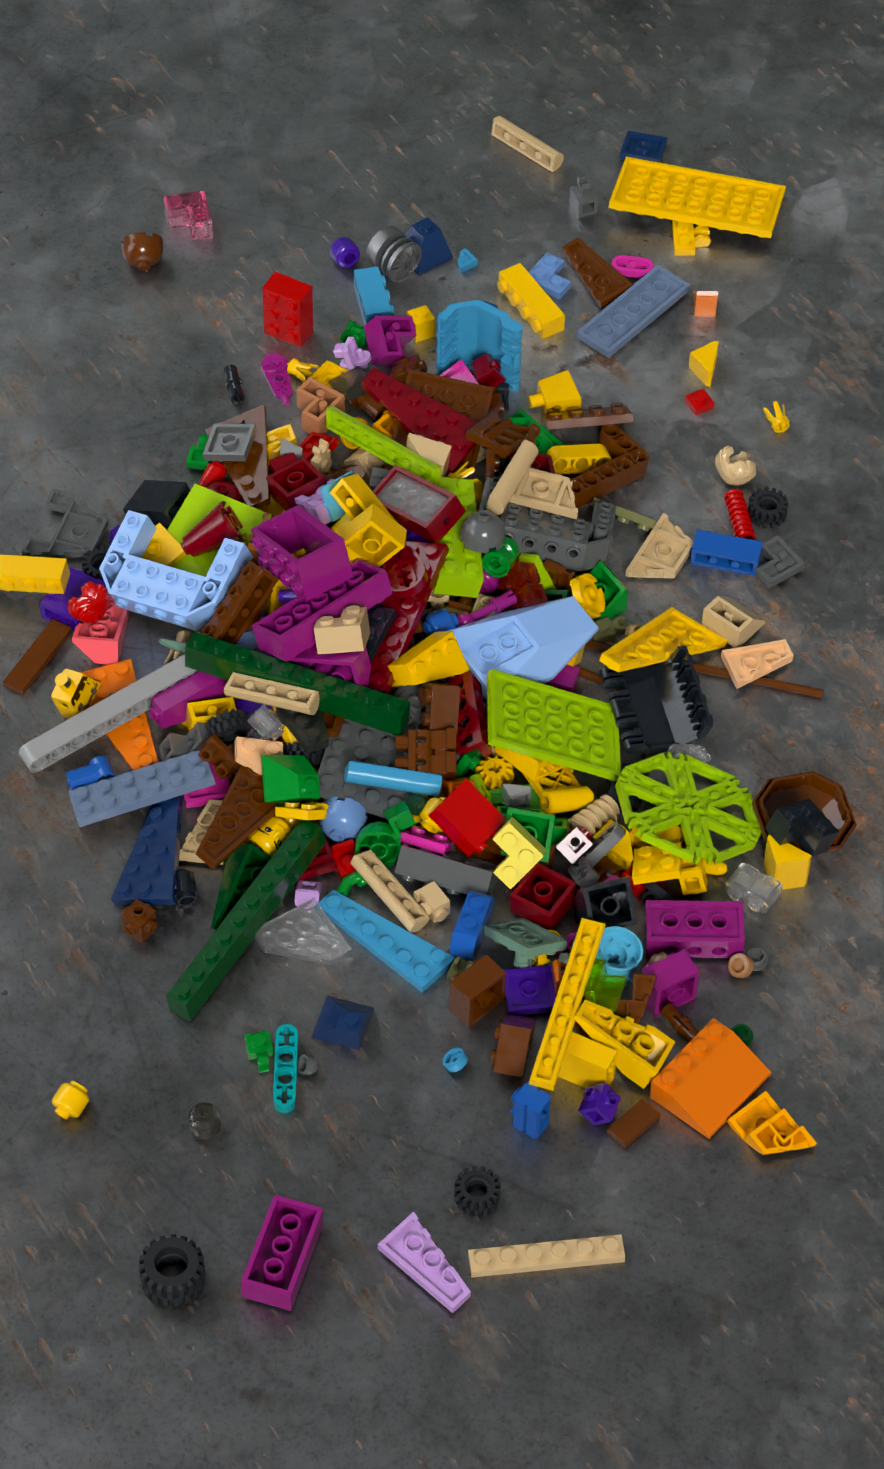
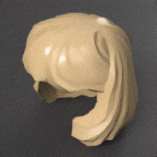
[715,446,756,486]

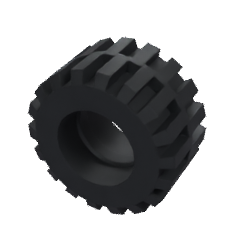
[139,1234,205,1307]

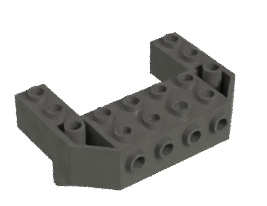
[479,477,617,572]

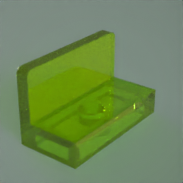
[584,959,626,1012]

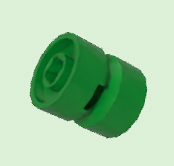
[482,536,519,577]

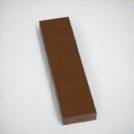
[3,619,72,695]

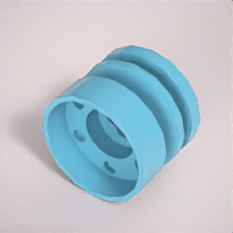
[589,926,643,991]

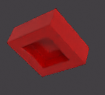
[684,388,715,416]

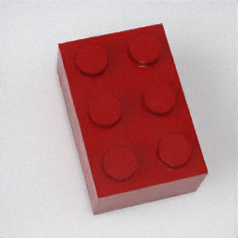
[262,271,313,347]

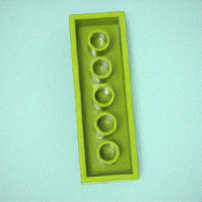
[430,476,484,598]

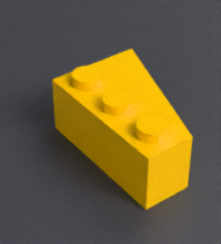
[388,631,470,686]

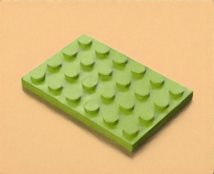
[487,669,621,781]

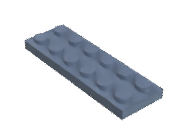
[576,265,690,358]
[68,750,215,828]

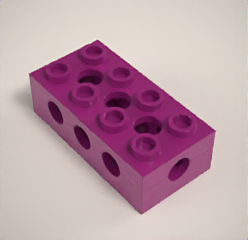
[644,900,745,958]

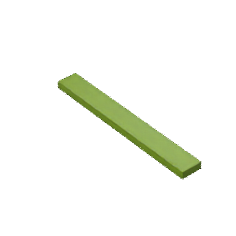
[325,406,441,487]

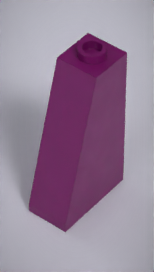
[149,671,236,729]

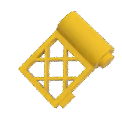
[522,767,594,814]

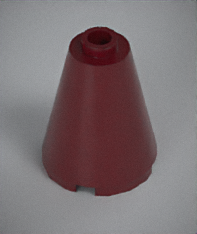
[181,501,246,557]

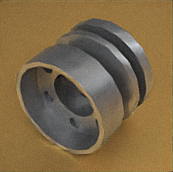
[366,226,422,282]

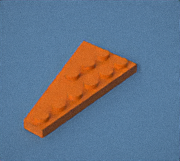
[80,659,159,771]

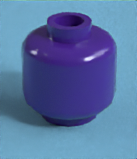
[330,237,360,268]

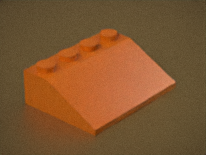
[650,1018,771,1139]

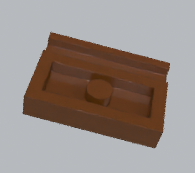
[543,559,575,595]

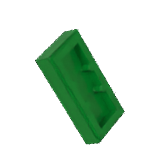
[456,749,482,777]

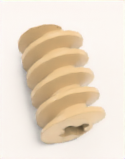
[568,795,620,838]

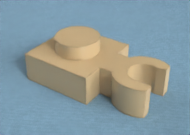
[311,439,332,474]

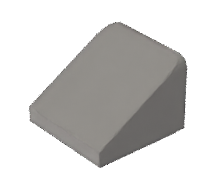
[280,440,303,460]
[502,784,531,807]

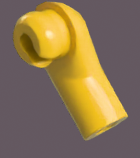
[703,858,727,875]

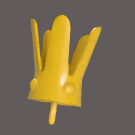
[287,358,318,382]
[763,401,790,433]
[446,461,479,483]

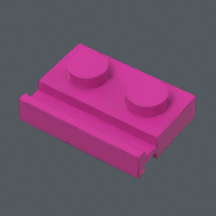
[401,825,454,854]

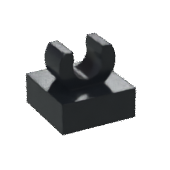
[641,882,674,902]

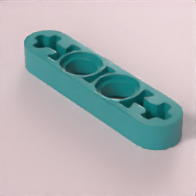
[273,1024,298,1113]

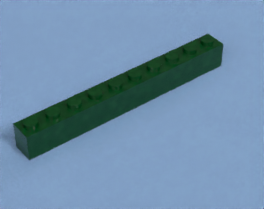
[185,632,410,736]
[166,820,326,1022]

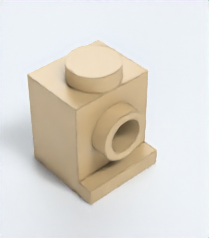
[414,881,450,923]

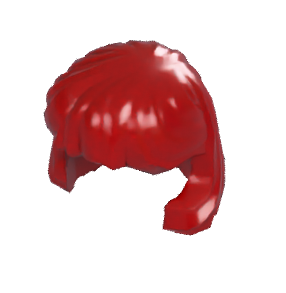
[67,581,111,623]

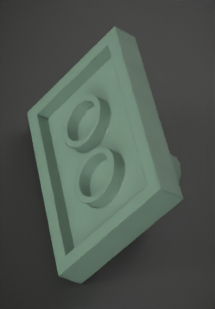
[484,918,567,968]

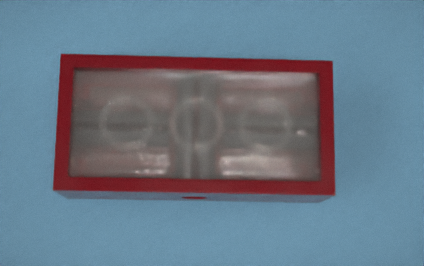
[372,465,466,543]

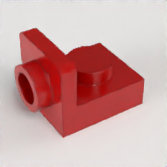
[331,839,356,880]

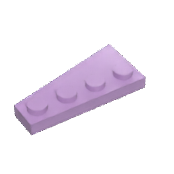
[378,1212,471,1313]

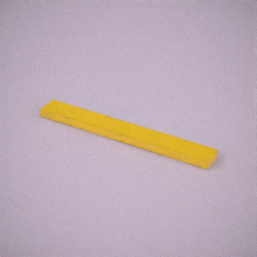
[529,918,606,1091]

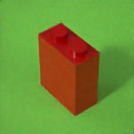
[428,778,506,857]

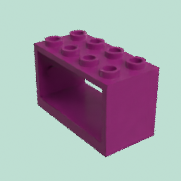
[252,505,354,601]

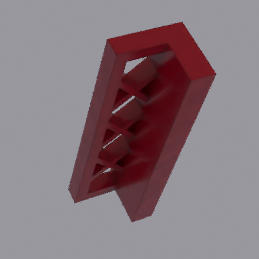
[445,671,493,757]

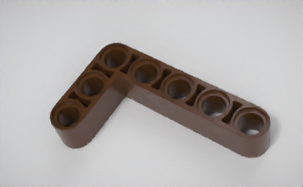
[570,424,649,508]

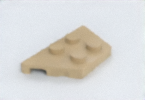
[509,468,578,519]
[625,513,694,578]

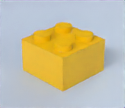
[341,504,407,567]

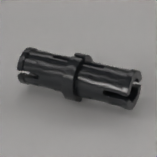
[224,364,245,404]

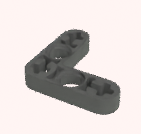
[568,822,626,888]

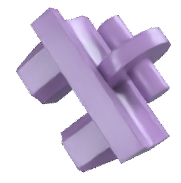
[333,337,372,375]

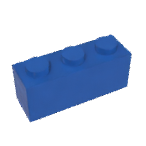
[690,530,763,576]

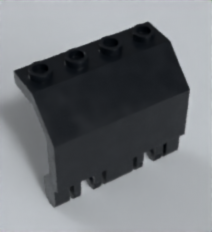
[599,646,713,754]

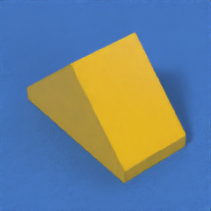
[689,341,719,387]

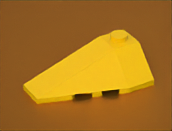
[574,1000,675,1089]

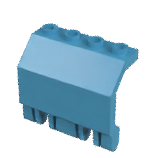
[436,300,523,391]

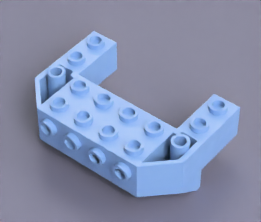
[99,510,253,631]

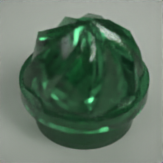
[406,793,427,816]

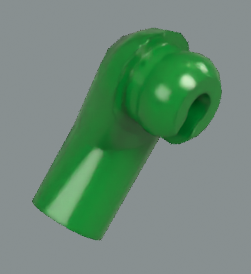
[336,871,367,897]

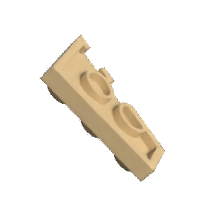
[179,799,224,865]

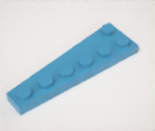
[316,890,455,993]

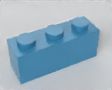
[354,266,395,325]

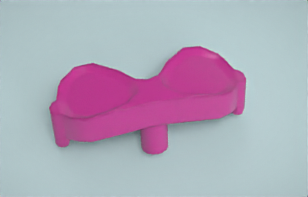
[556,931,577,958]

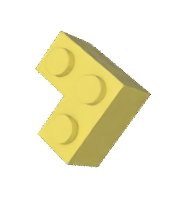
[492,817,547,889]

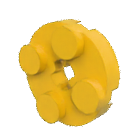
[570,573,605,619]

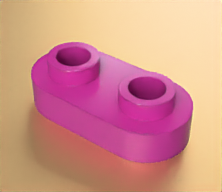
[612,255,654,278]

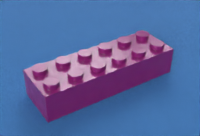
[252,558,393,662]

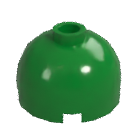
[355,821,402,869]

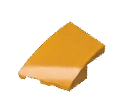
[726,1091,817,1155]

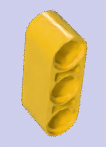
[546,444,612,474]

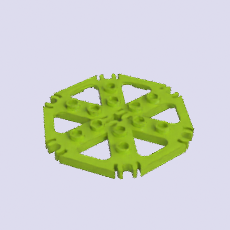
[615,752,761,865]

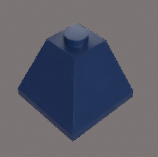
[405,217,453,276]
[312,996,374,1050]

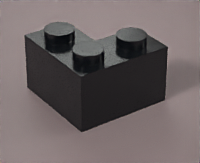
[765,799,839,857]

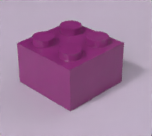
[641,950,700,1018]

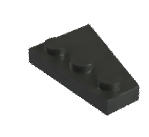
[276,707,329,753]

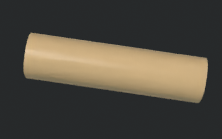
[491,116,564,173]
[486,439,538,515]
[224,672,320,715]
[351,849,430,934]

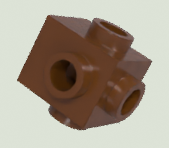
[121,899,157,943]

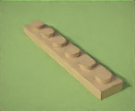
[468,1234,625,1278]

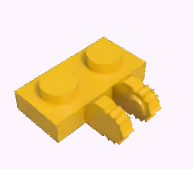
[672,220,711,256]
[275,801,329,820]

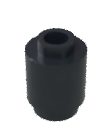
[174,869,198,906]

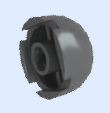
[459,510,505,553]

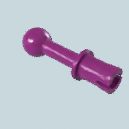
[457,590,517,627]

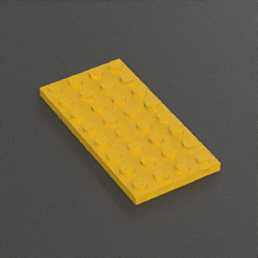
[609,157,786,238]

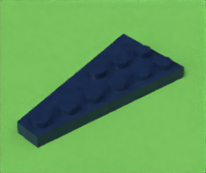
[111,795,183,905]

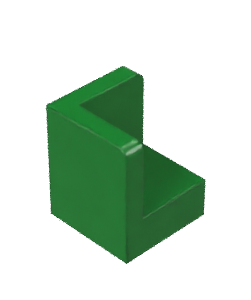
[383,801,416,839]

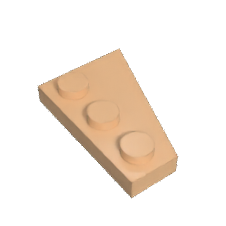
[721,639,794,689]

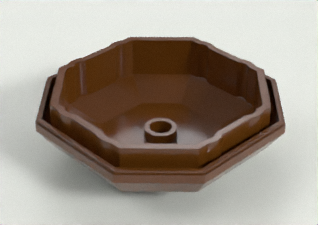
[752,771,857,853]

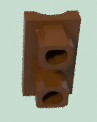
[198,733,241,779]

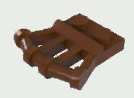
[465,415,540,458]

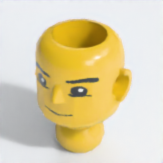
[246,816,301,857]

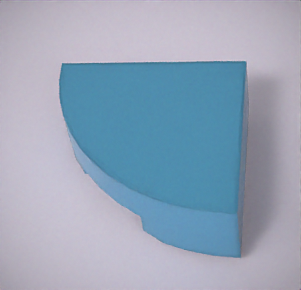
[457,248,478,273]

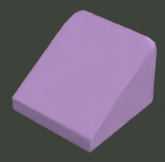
[295,880,322,908]

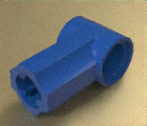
[65,756,115,790]

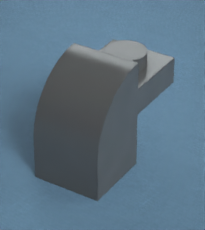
[159,722,209,761]

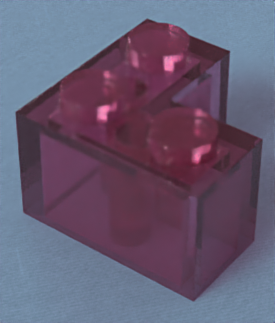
[164,190,213,240]

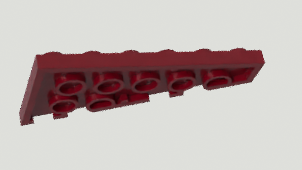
[361,367,477,474]

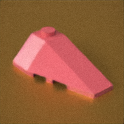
[72,594,129,665]

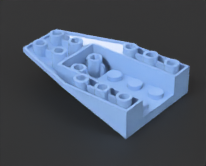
[448,596,599,700]

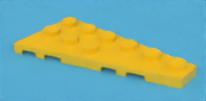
[599,607,727,672]

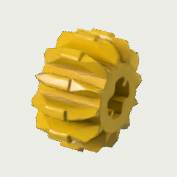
[474,754,514,790]

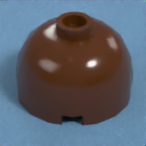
[121,232,163,270]

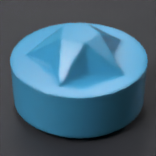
[442,1047,468,1072]

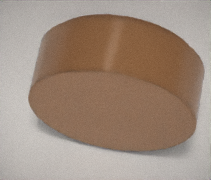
[728,953,754,978]

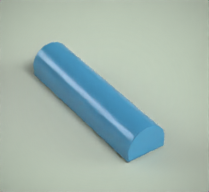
[344,761,442,797]

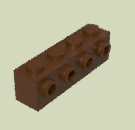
[201,561,279,645]

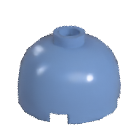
[319,796,368,842]

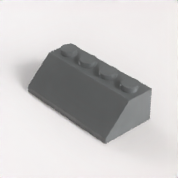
[395,843,499,896]

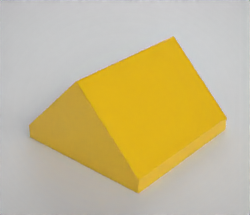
[763,834,812,891]

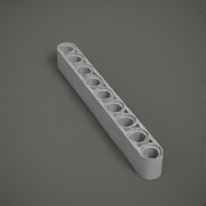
[19,654,198,773]

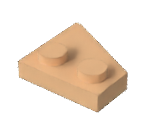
[234,737,283,776]

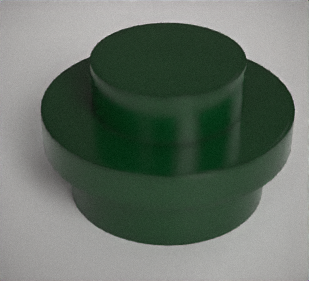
[731,1024,753,1047]

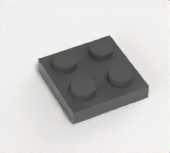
[202,424,257,461]

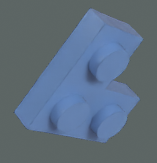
[529,252,571,300]

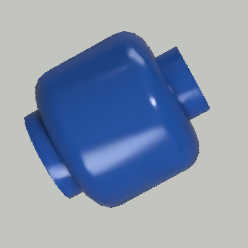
[423,608,459,637]

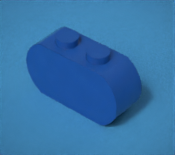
[450,890,495,961]

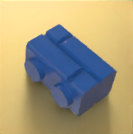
[510,1082,551,1139]

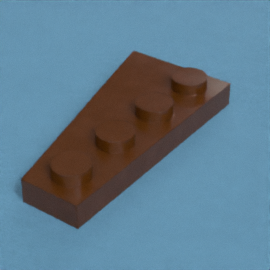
[562,238,633,309]

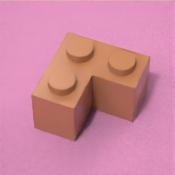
[297,377,345,434]

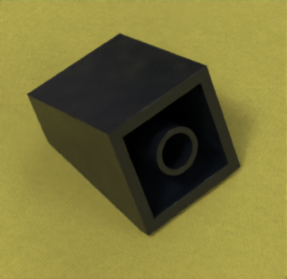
[123,480,190,530]
[572,876,638,928]

